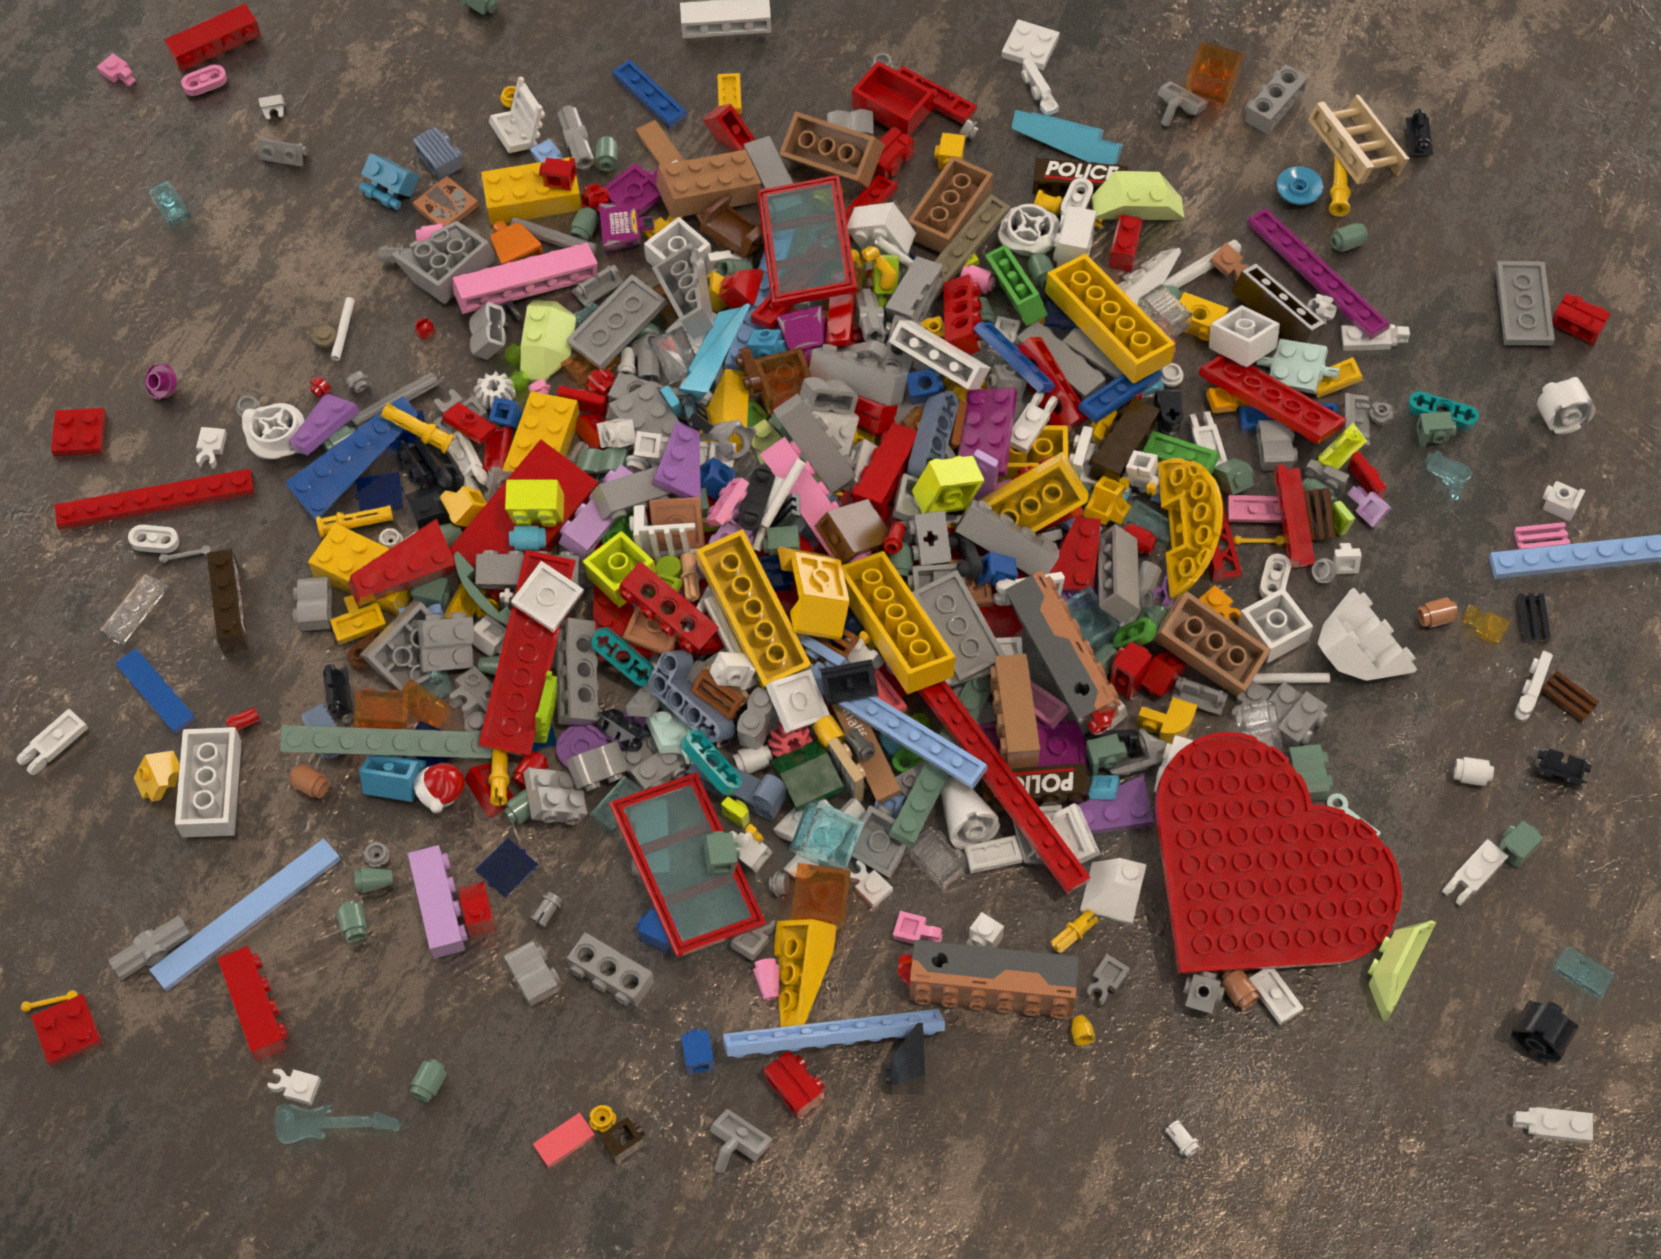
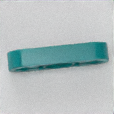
[1407,391,1479,431]
[591,627,654,686]
[680,729,742,795]

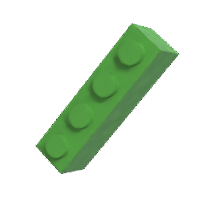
[985,244,1048,326]

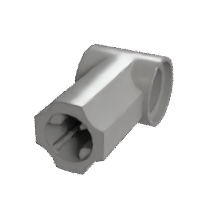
[632,331,664,382]

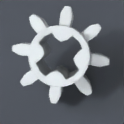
[1307,294,1337,325]

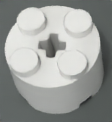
[1537,377,1596,434]

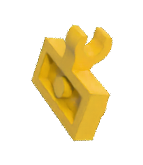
[330,595,387,645]

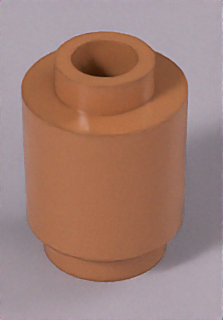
[1417,597,1458,628]
[289,763,330,798]
[1220,970,1260,1010]

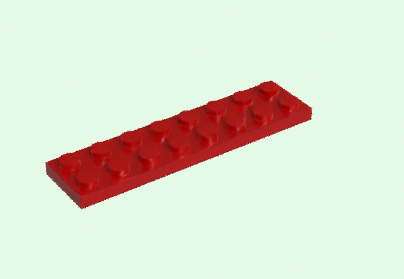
[479,550,576,756]

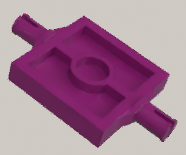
[605,163,662,216]

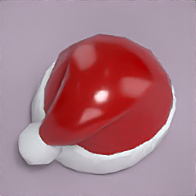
[414,763,465,814]

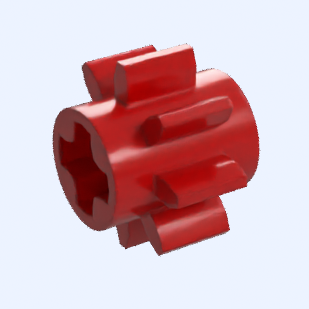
[580,183,610,212]
[587,369,616,398]

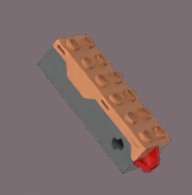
[1005,570,1121,735]
[898,940,1079,1019]

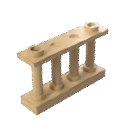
[1308,95,1409,184]

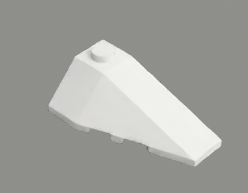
[1117,248,1181,312]

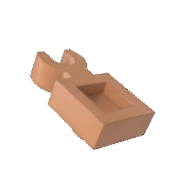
[1209,242,1250,281]

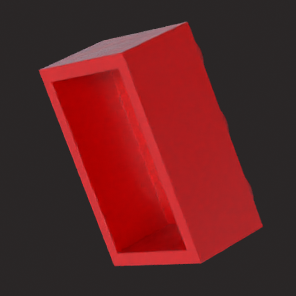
[851,61,934,136]

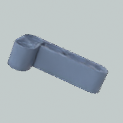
[908,391,959,479]
[648,650,735,743]
[685,752,787,820]

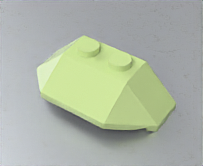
[1091,171,1184,220]
[520,300,577,382]
[1368,920,1436,1022]

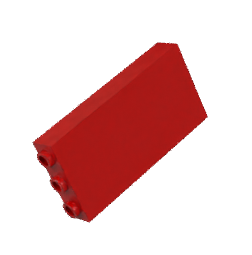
[449,439,599,602]

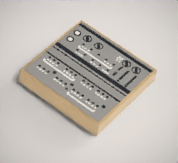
[828,737,866,802]

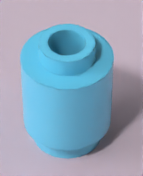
[509,525,546,551]

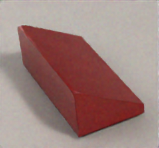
[575,414,609,450]
[465,763,514,818]

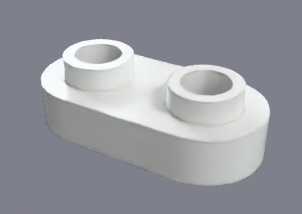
[1061,178,1093,215]
[128,525,180,553]
[1259,554,1291,598]

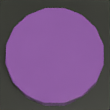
[556,724,607,771]

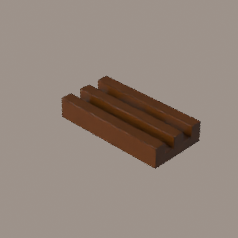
[1304,487,1336,541]
[1540,671,1599,722]

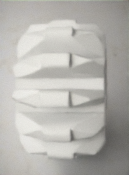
[474,371,516,410]

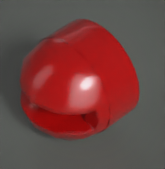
[415,318,435,339]

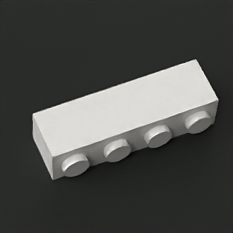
[680,0,771,38]
[889,320,990,389]

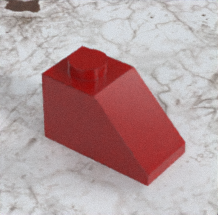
[703,104,756,152]
[718,269,764,309]
[1141,650,1189,696]
[458,881,497,938]

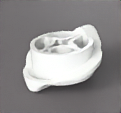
[998,204,1060,256]
[242,403,304,459]

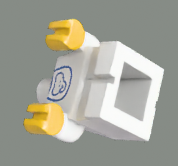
[1119,450,1159,495]
[844,631,885,670]
[730,824,773,873]

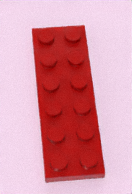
[1198,354,1347,444]

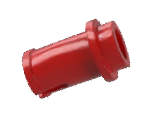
[883,522,906,554]
[225,706,261,733]

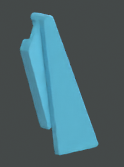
[1012,110,1123,165]
[678,304,750,402]

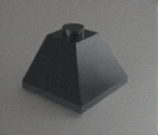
[405,483,457,530]
[885,1023,925,1095]

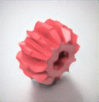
[767,722,813,757]

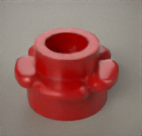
[309,376,332,398]

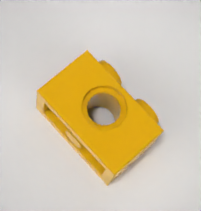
[1171,292,1229,341]

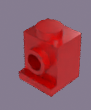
[539,157,577,191]

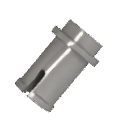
[530,892,562,928]

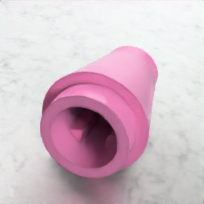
[753,958,779,1000]

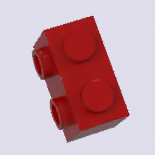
[1109,642,1152,700]

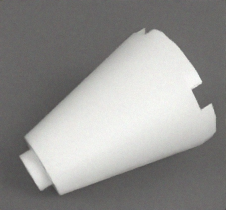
[940,776,1000,849]

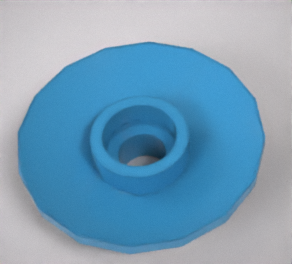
[1276,166,1323,205]

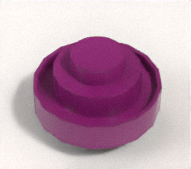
[144,363,177,399]

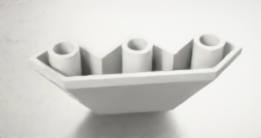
[1318,588,1418,681]

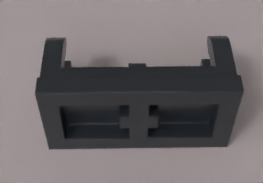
[820,659,879,705]

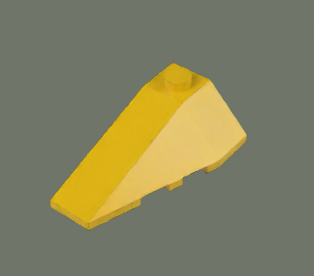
[699,369,749,464]
[774,919,837,1027]

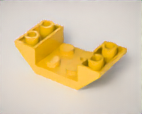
[778,547,849,640]

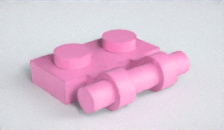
[703,477,749,528]

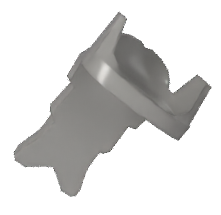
[700,420,757,459]
[1106,728,1166,775]

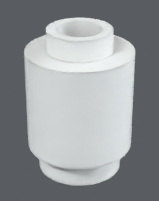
[732,745,772,774]
[1453,757,1494,786]

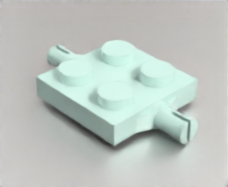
[1257,339,1340,394]
[646,703,695,764]

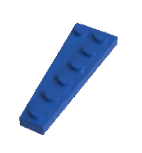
[285,396,418,522]

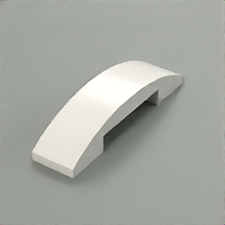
[634,431,736,469]

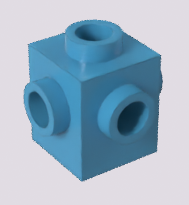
[747,329,787,365]

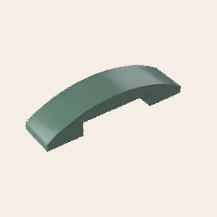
[454,552,511,627]

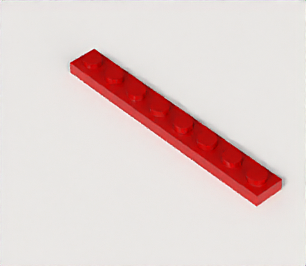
[54,468,255,530]

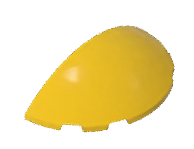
[1158,458,1223,599]

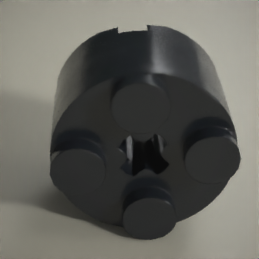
[1511,1000,1579,1063]

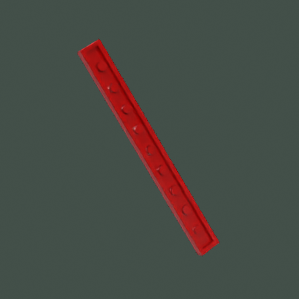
[751,175,898,330]
[918,680,1091,894]

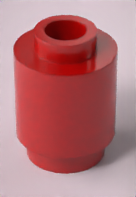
[1122,523,1158,555]
[511,751,549,790]

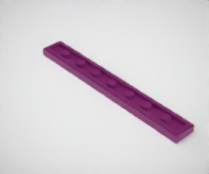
[1247,208,1390,340]

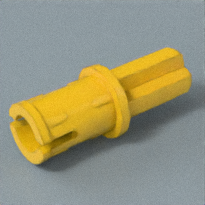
[1050,909,1099,954]

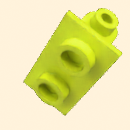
[1317,423,1367,470]

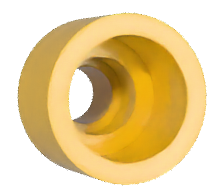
[1071,1015,1096,1046]

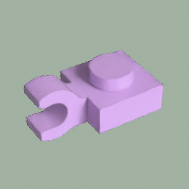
[1347,486,1392,527]

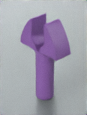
[1153,571,1176,608]

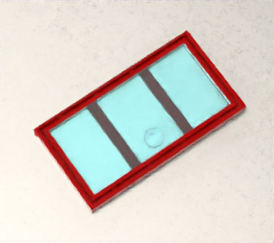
[757,175,858,308]
[609,772,766,958]

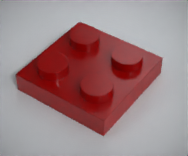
[51,408,106,456]
[31,994,103,1066]

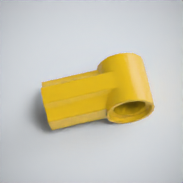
[813,715,845,753]

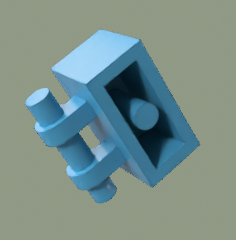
[359,153,420,210]
[359,755,426,802]

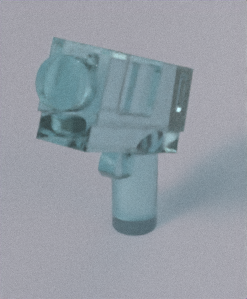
[1425,450,1473,500]

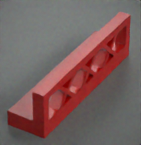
[1274,464,1315,569]
[1208,489,1242,582]

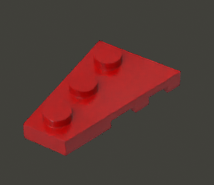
[1049,516,1101,594]

